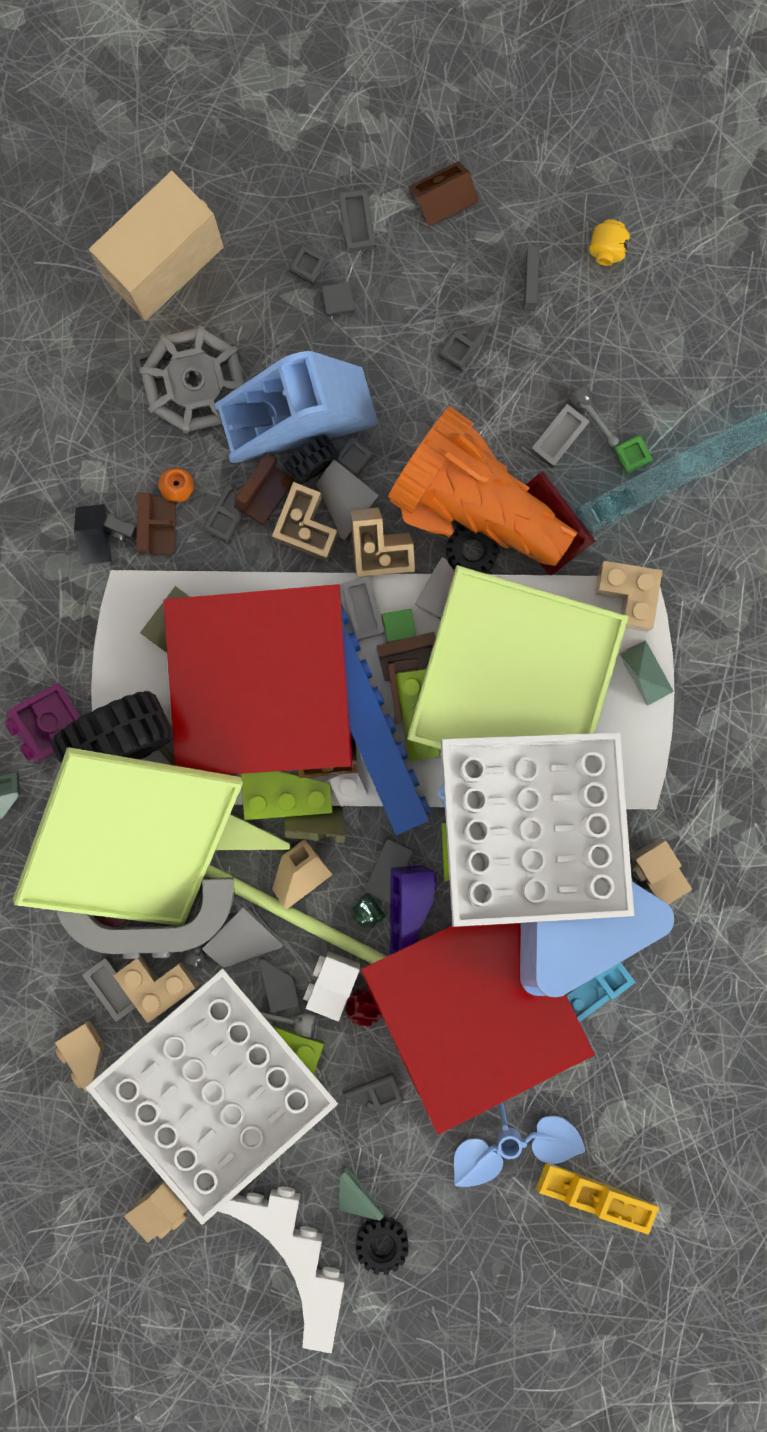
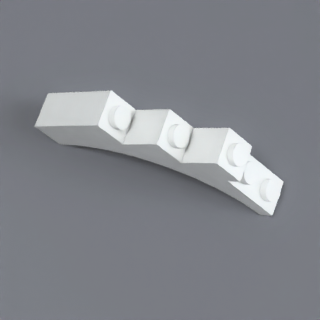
[218,1186,345,1353]

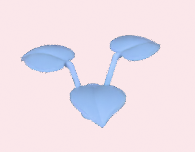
[454,1102,585,1187]

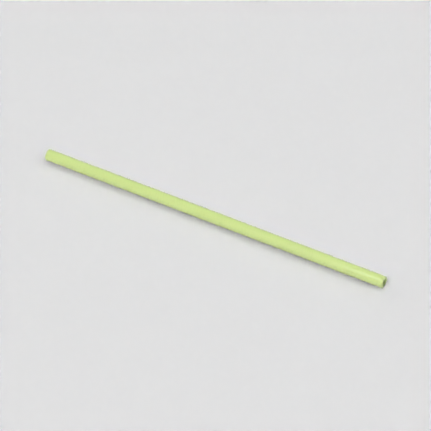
[204,864,387,964]

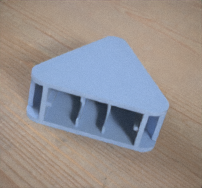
[214,351,378,463]
[520,882,674,997]

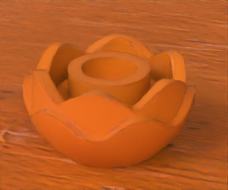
[158,467,195,502]

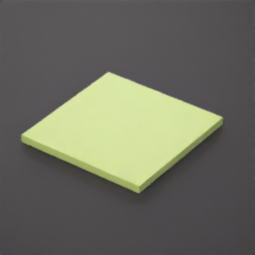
[406,565,629,749]
[13,747,243,926]

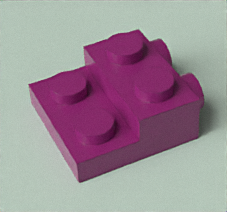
[4,682,80,764]

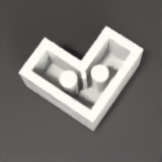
[303,951,360,1022]

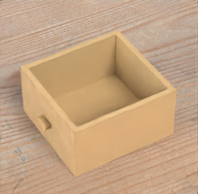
[89,171,224,322]

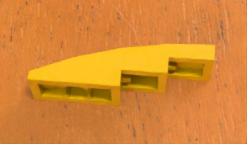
[535,1162,659,1235]

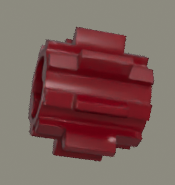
[345,989,382,1027]

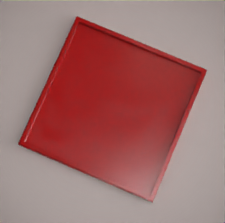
[163,584,353,775]
[360,923,595,1135]

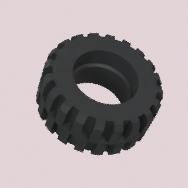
[52,691,173,764]

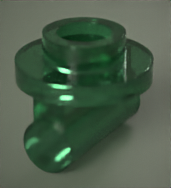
[352,893,386,928]

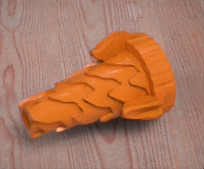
[388,406,578,566]

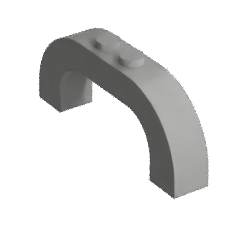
[56,877,234,959]

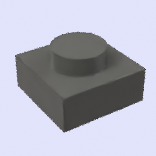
[104,515,137,542]

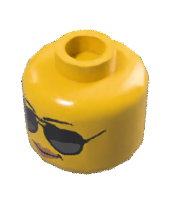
[589,219,630,266]

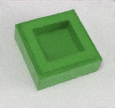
[613,435,653,474]
[383,609,416,643]

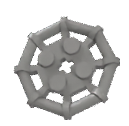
[139,325,245,434]

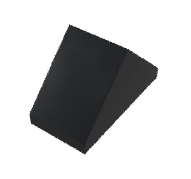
[74,504,112,565]

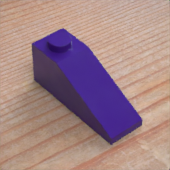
[390,865,437,954]

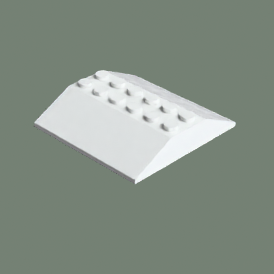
[441,733,634,927]
[86,969,338,1225]

